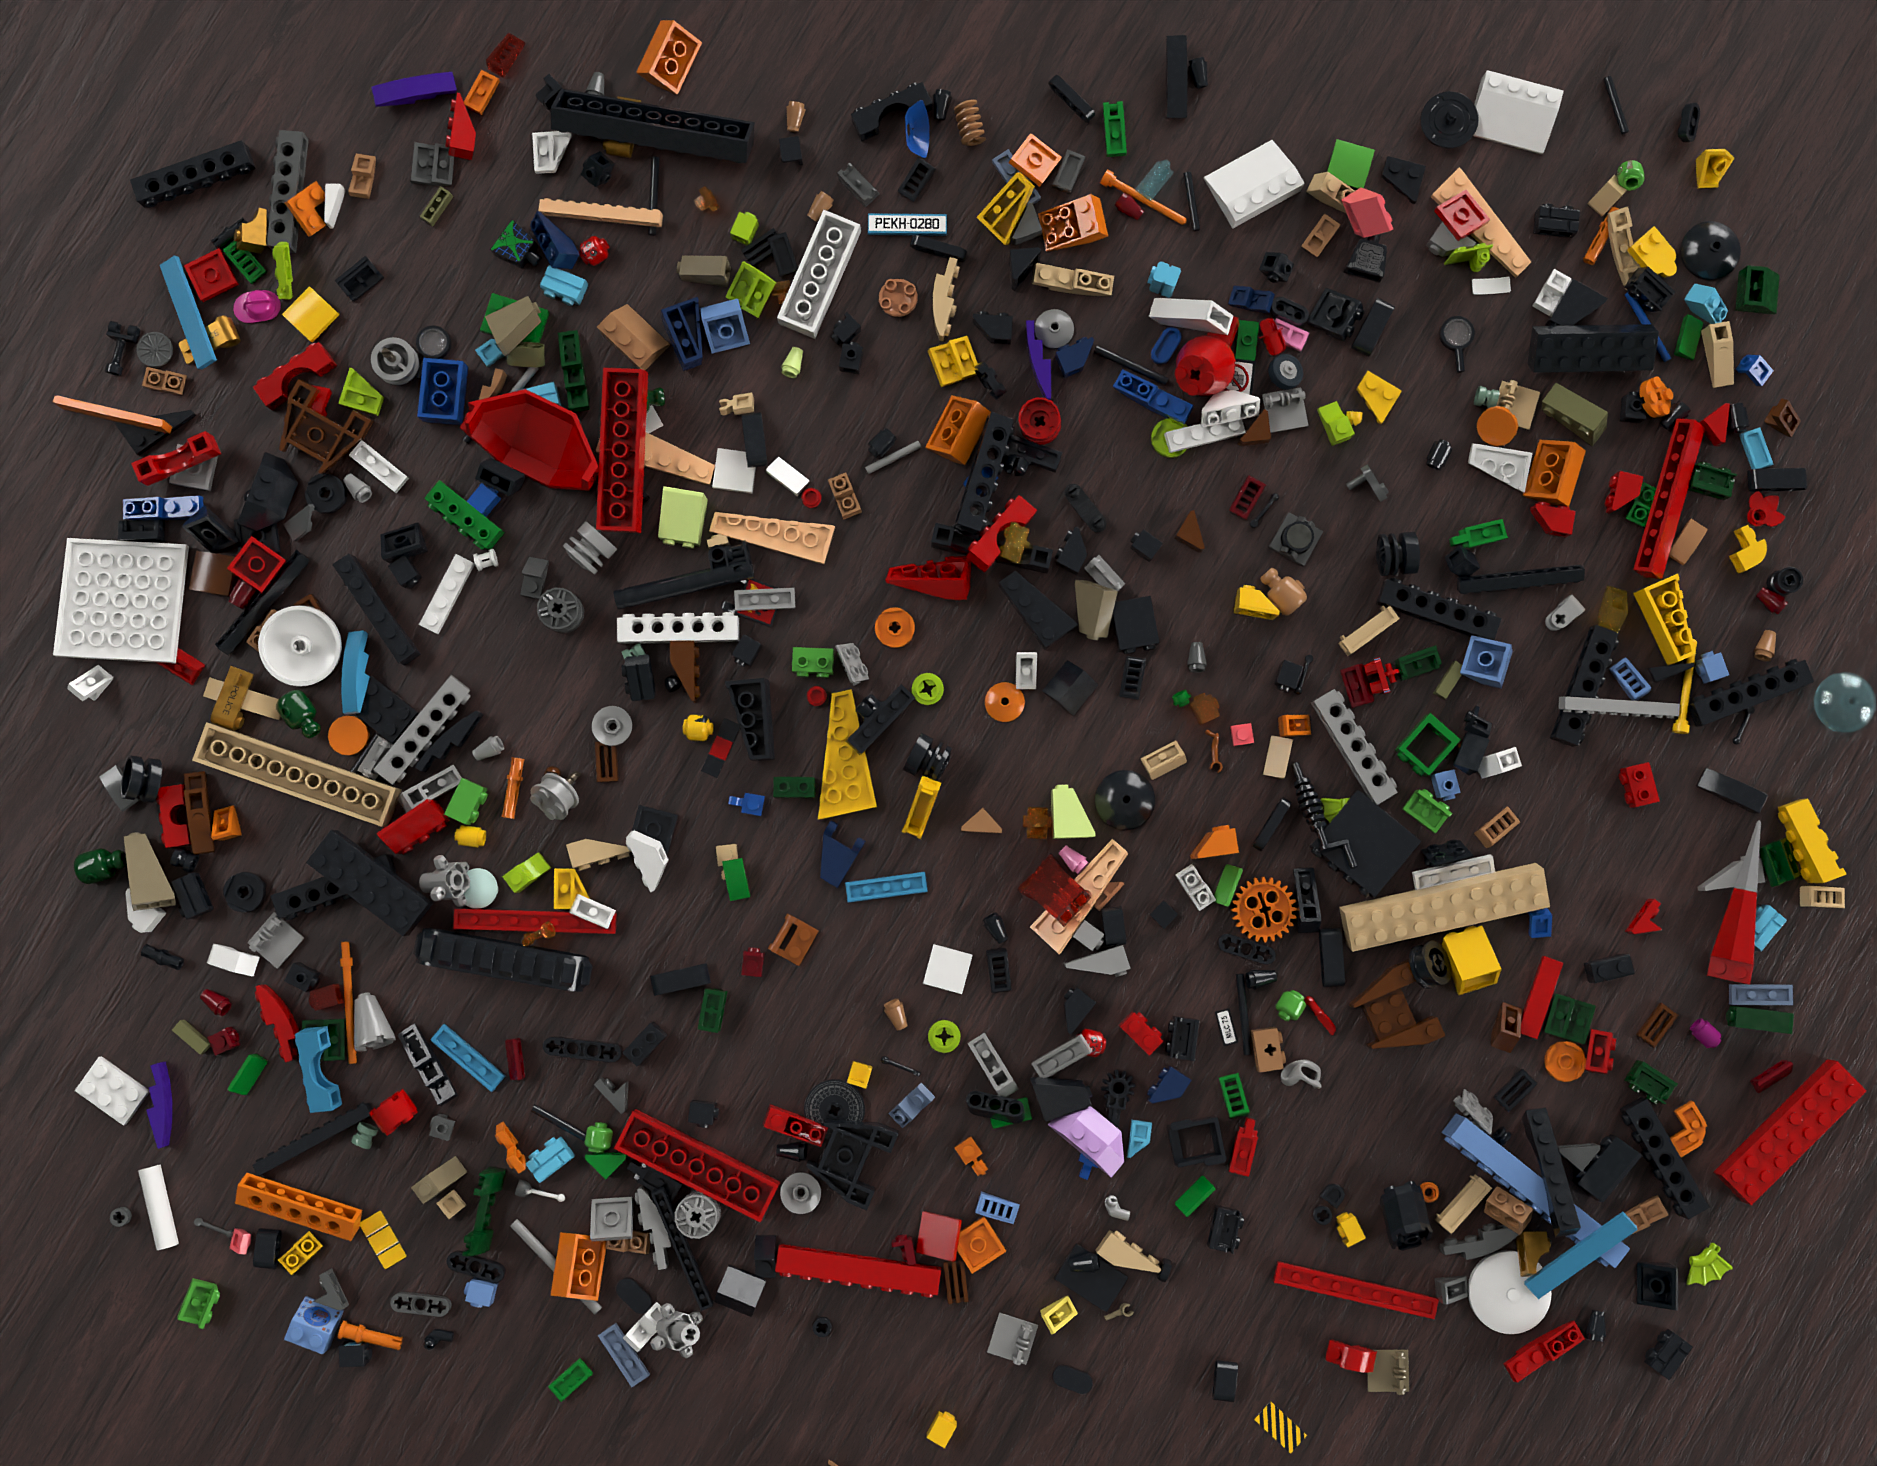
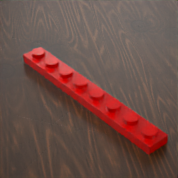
[453,909,617,934]
[1273,1261,1439,1319]

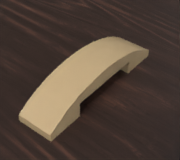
[1608,207,1641,290]
[203,677,281,720]

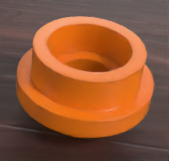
[1420,1182,1439,1203]

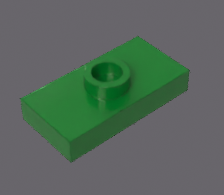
[1235,320,1259,361]
[548,1358,593,1402]

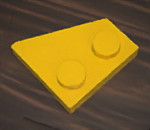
[1356,371,1402,424]
[554,869,589,909]

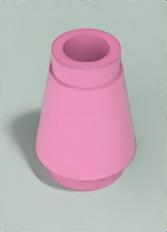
[1059,845,1089,874]

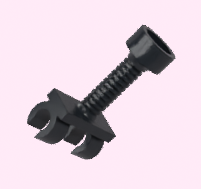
[105,321,140,376]

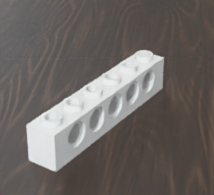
[617,612,740,644]

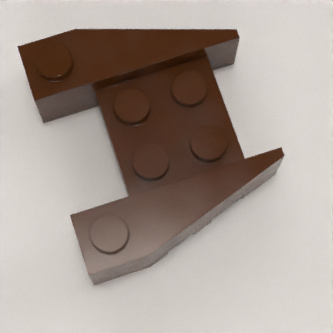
[279,379,374,474]
[1349,960,1445,1049]

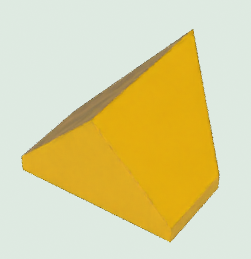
[1696,149,1734,188]

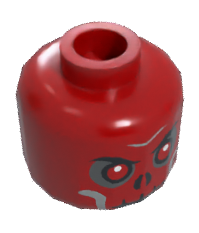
[579,236,609,266]
[1076,1029,1106,1057]

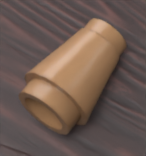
[786,101,806,132]
[807,191,834,222]
[1754,630,1776,661]
[884,999,908,1030]

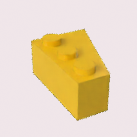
[977,172,1035,245]

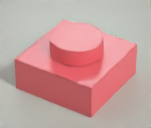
[1230,723,1254,746]
[230,1228,251,1254]

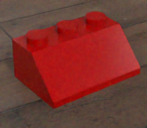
[376,799,450,855]

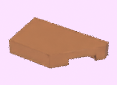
[1093,882,1124,911]

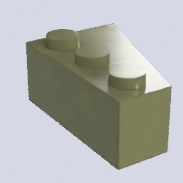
[1542,383,1608,447]

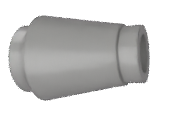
[343,474,372,503]
[472,736,504,761]

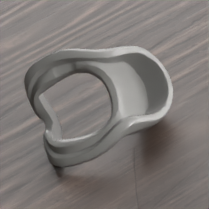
[1280,1060,1321,1089]

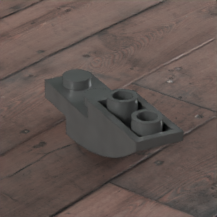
[1439,1223,1519,1260]

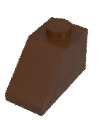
[1491,1002,1522,1053]

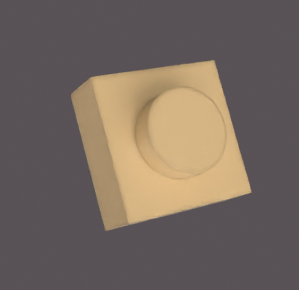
[707,534,730,549]
[436,1190,466,1219]

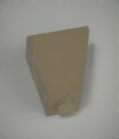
[677,256,731,287]
[485,296,541,356]
[1075,580,1118,640]
[411,1156,467,1204]

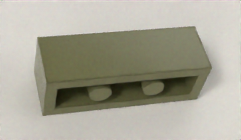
[420,186,453,226]
[1433,661,1462,700]
[172,1020,211,1055]

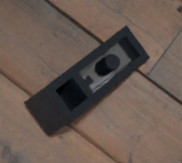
[1293,868,1321,933]

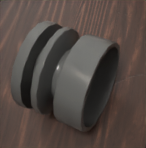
[537,588,585,633]

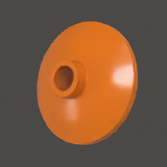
[985,682,1025,722]

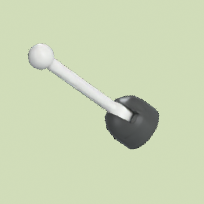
[515,1179,565,1202]

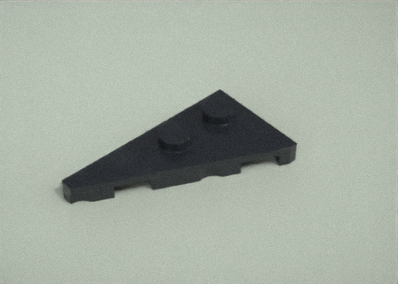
[115,410,196,456]

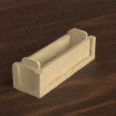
[1338,606,1400,656]
[1434,1174,1492,1234]

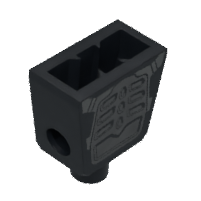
[1344,234,1387,283]

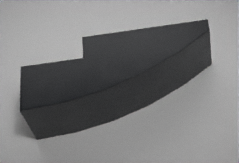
[1696,768,1768,814]

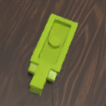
[272,242,293,299]

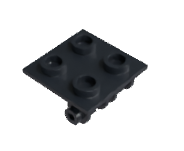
[1421,839,1473,867]

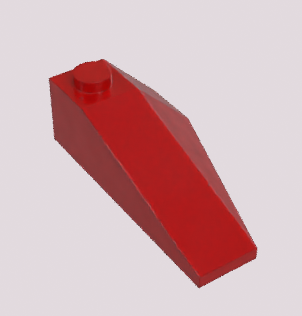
[885,556,971,600]

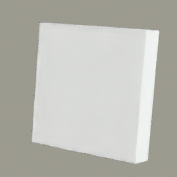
[712,448,756,494]
[923,944,972,994]

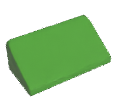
[1214,864,1243,907]

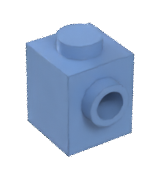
[1695,651,1729,683]
[1430,769,1461,801]
[464,1277,498,1307]

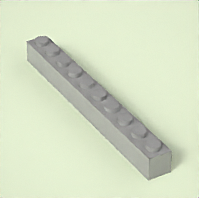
[1559,697,1680,719]

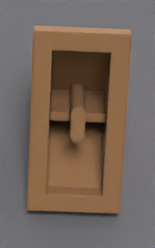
[961,808,1002,833]

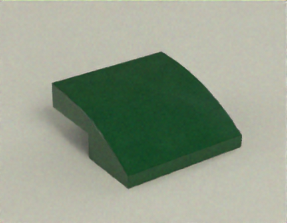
[1759,837,1801,887]
[1544,993,1596,1045]
[302,1019,345,1061]

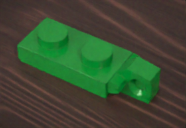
[1449,519,1508,548]

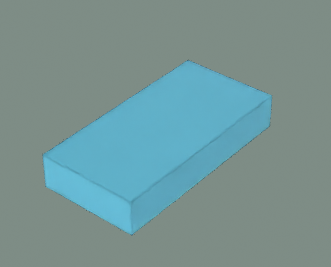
[1739,427,1774,470]

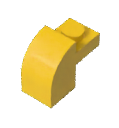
[1729,525,1767,574]

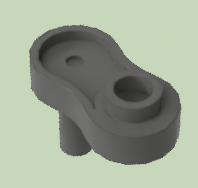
[1346,464,1389,502]

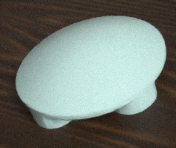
[464,868,499,909]

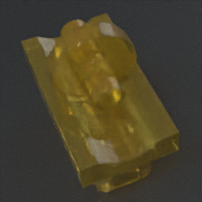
[999,522,1030,563]

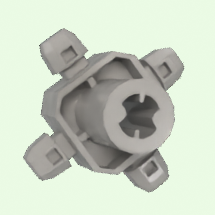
[419,855,470,907]
[650,1303,703,1358]

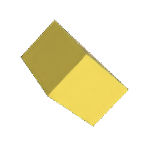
[1040,1295,1078,1334]

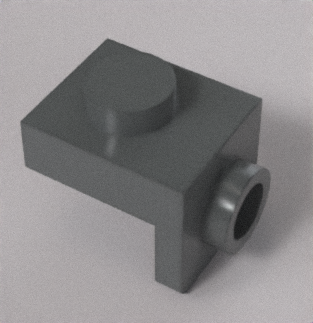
[429,1113,455,1141]

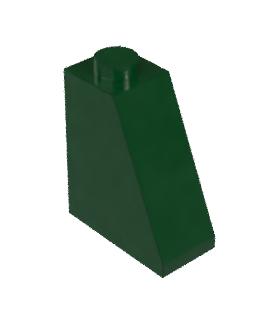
[1726,1006,1794,1034]

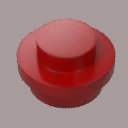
[801,488,821,508]
[807,686,827,706]

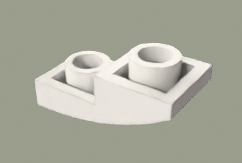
[1175,864,1216,911]

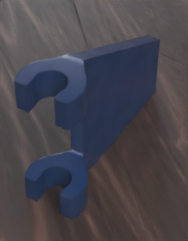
[820,821,866,888]

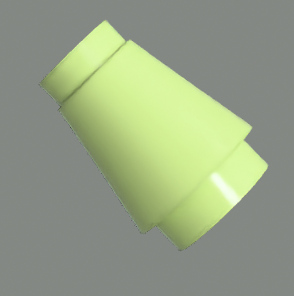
[781,347,803,378]

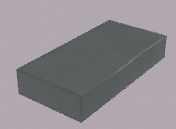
[1052,149,1085,194]

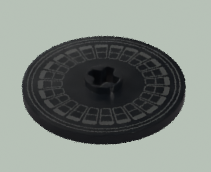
[804,1079,865,1140]

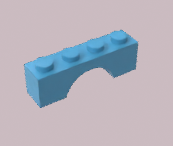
[295,1026,342,1113]

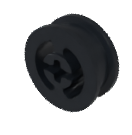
[1409,941,1451,989]

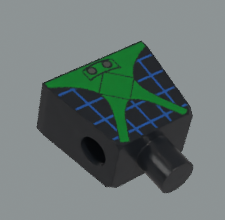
[490,219,542,268]

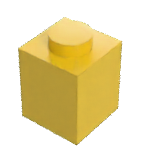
[927,1411,957,1448]

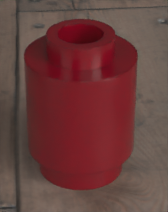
[229,580,256,609]

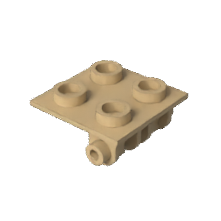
[1496,380,1540,430]

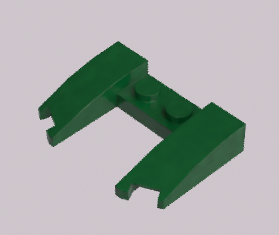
[462,1166,506,1257]

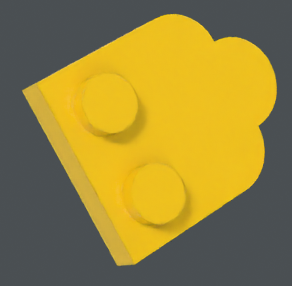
[1627,226,1677,277]

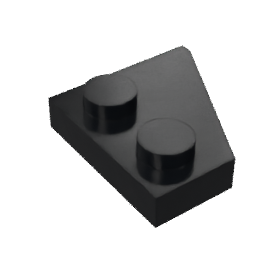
[1381,156,1426,204]

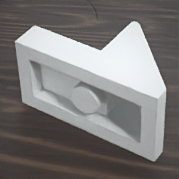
[1016,652,1037,689]
[67,665,113,701]

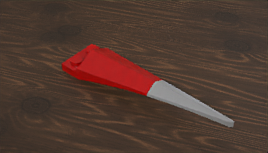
[1707,820,1761,985]

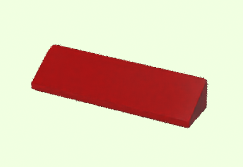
[156,648,205,685]

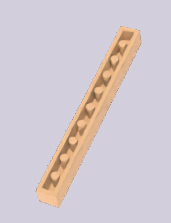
[538,198,663,227]

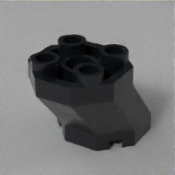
[1380,1181,1433,1251]

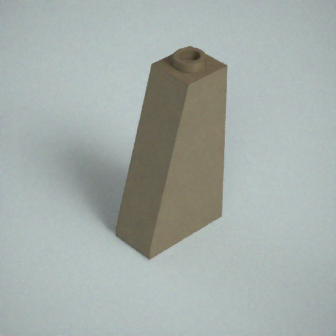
[124,832,176,911]

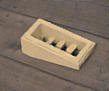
[1800,886,1845,908]

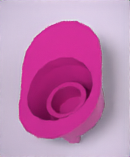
[233,290,281,323]

